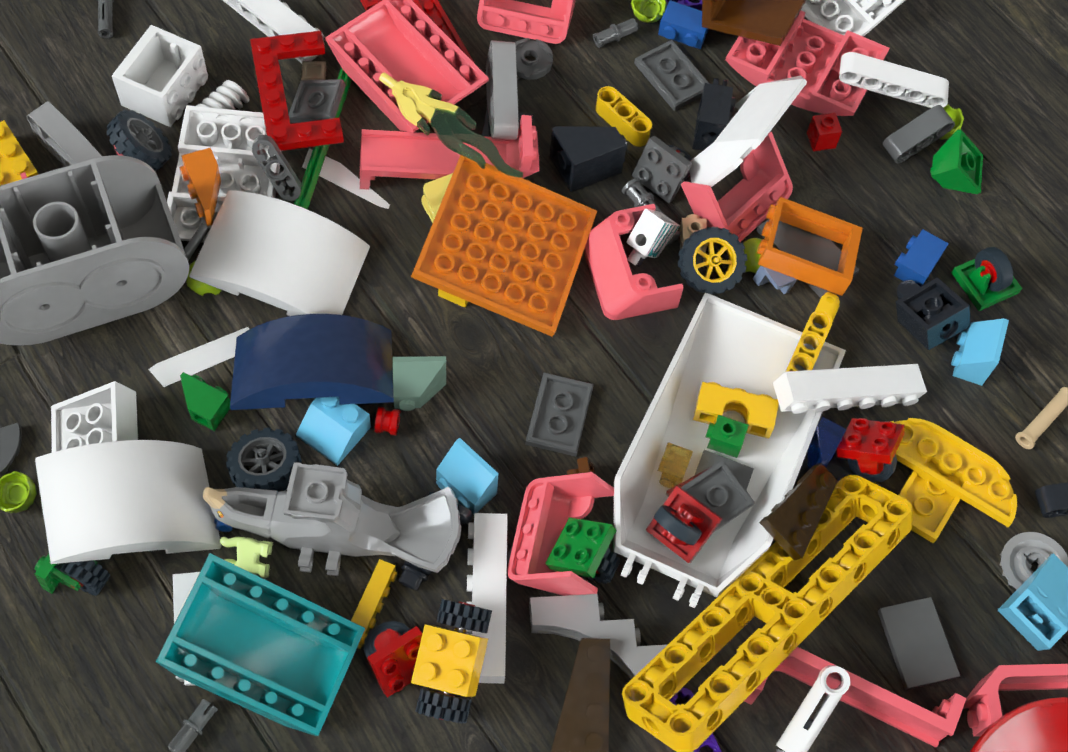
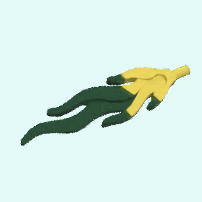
[379,72,523,178]

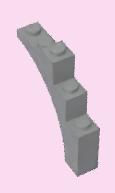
[529,594,667,738]

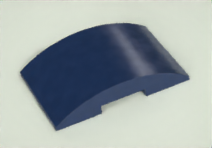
[230,314,394,410]

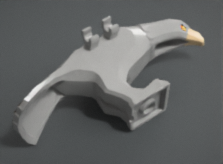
[203,462,461,576]

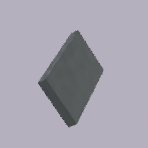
[756,219,859,298]

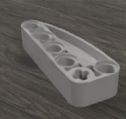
[486,40,519,140]
[27,101,102,167]

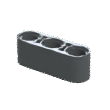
[883,105,955,163]

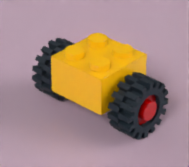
[411,599,492,723]

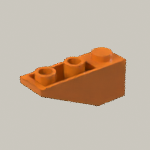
[179,147,221,226]

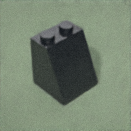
[549,126,628,192]

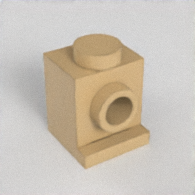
[679,214,708,253]

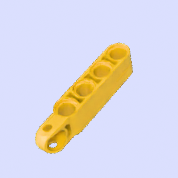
[785,292,840,372]

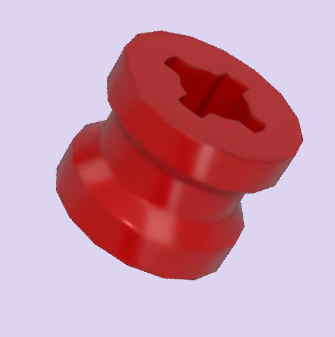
[375,407,400,436]

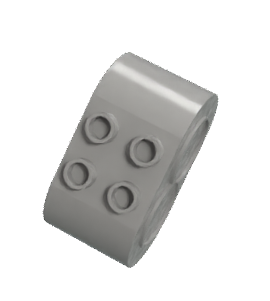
[0,155,189,345]

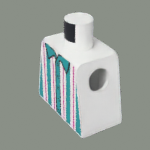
[627,208,680,267]

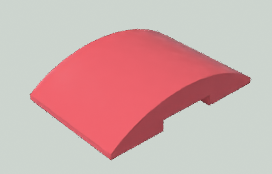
[725,10,890,116]

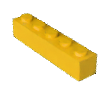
[351,559,397,649]

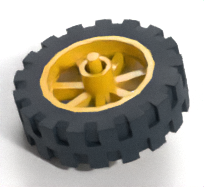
[678,227,747,294]

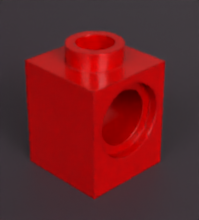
[807,113,842,151]

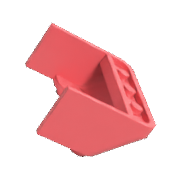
[477,0,576,44]
[681,132,793,242]
[584,204,683,320]
[507,472,614,596]

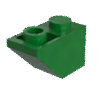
[180,372,230,431]

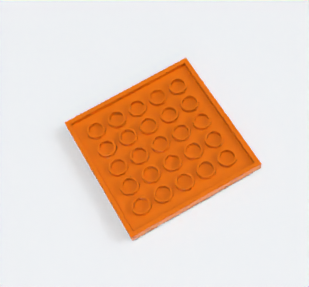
[411,152,597,337]

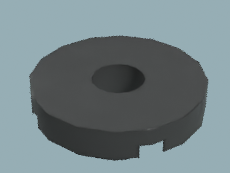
[515,38,553,80]

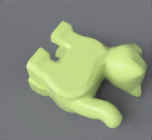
[220,537,273,578]

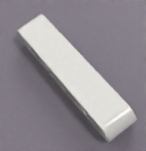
[839,52,949,108]

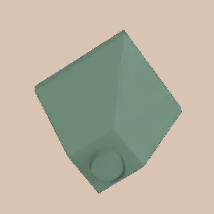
[393,356,446,411]

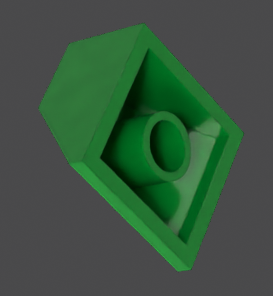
[930,129,983,194]

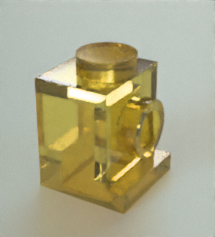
[657,442,693,488]

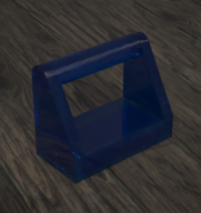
[807,417,847,470]

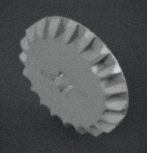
[1000,532,1068,590]

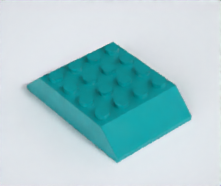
[156,553,365,736]

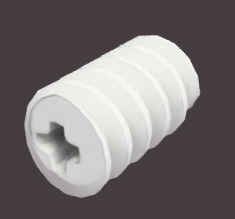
[196,80,250,110]

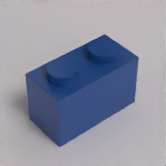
[658,0,709,49]
[894,229,949,287]

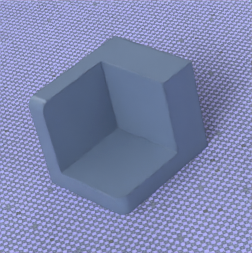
[753,266,797,294]

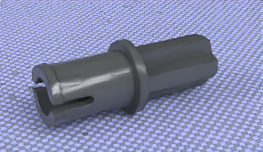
[593,18,638,48]
[168,699,217,752]

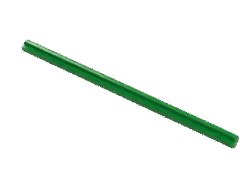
[294,67,352,210]

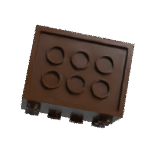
[702,0,806,46]

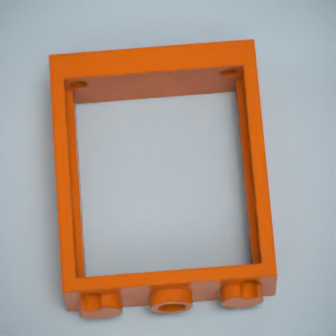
[757,197,863,296]

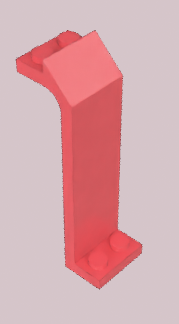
[360,115,539,190]
[744,647,967,747]
[963,664,1068,737]

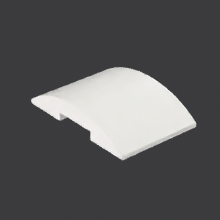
[167,105,280,243]
[189,190,370,316]
[35,440,222,564]

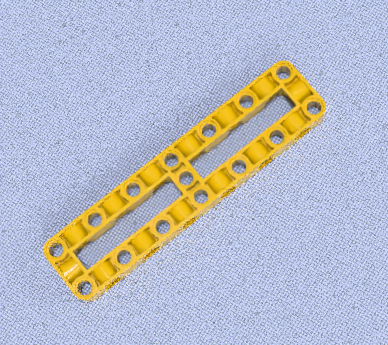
[622,475,912,752]

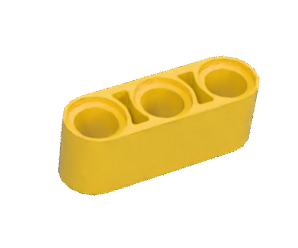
[596,86,652,147]

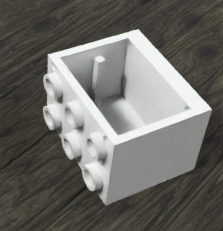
[112,25,208,127]

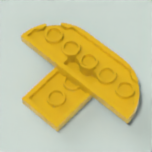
[891,418,1017,543]

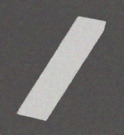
[302,148,390,209]
[148,327,249,387]

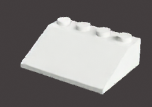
[51,381,138,452]

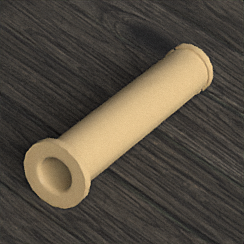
[1015,387,1068,449]

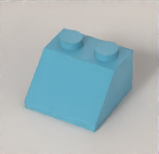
[951,318,1009,386]
[296,397,371,466]
[436,438,499,514]

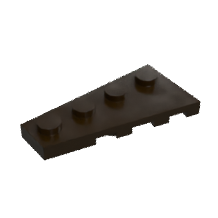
[759,463,838,561]
[550,638,610,752]

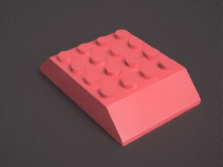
[325,0,489,133]

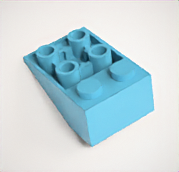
[998,553,1068,651]

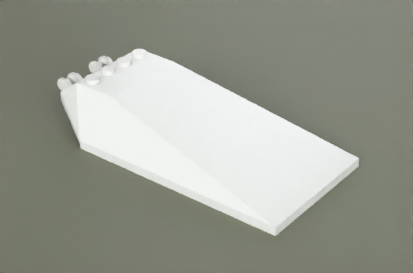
[614,293,846,608]

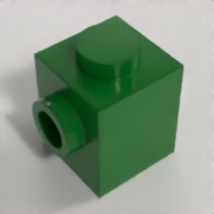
[705,415,749,458]

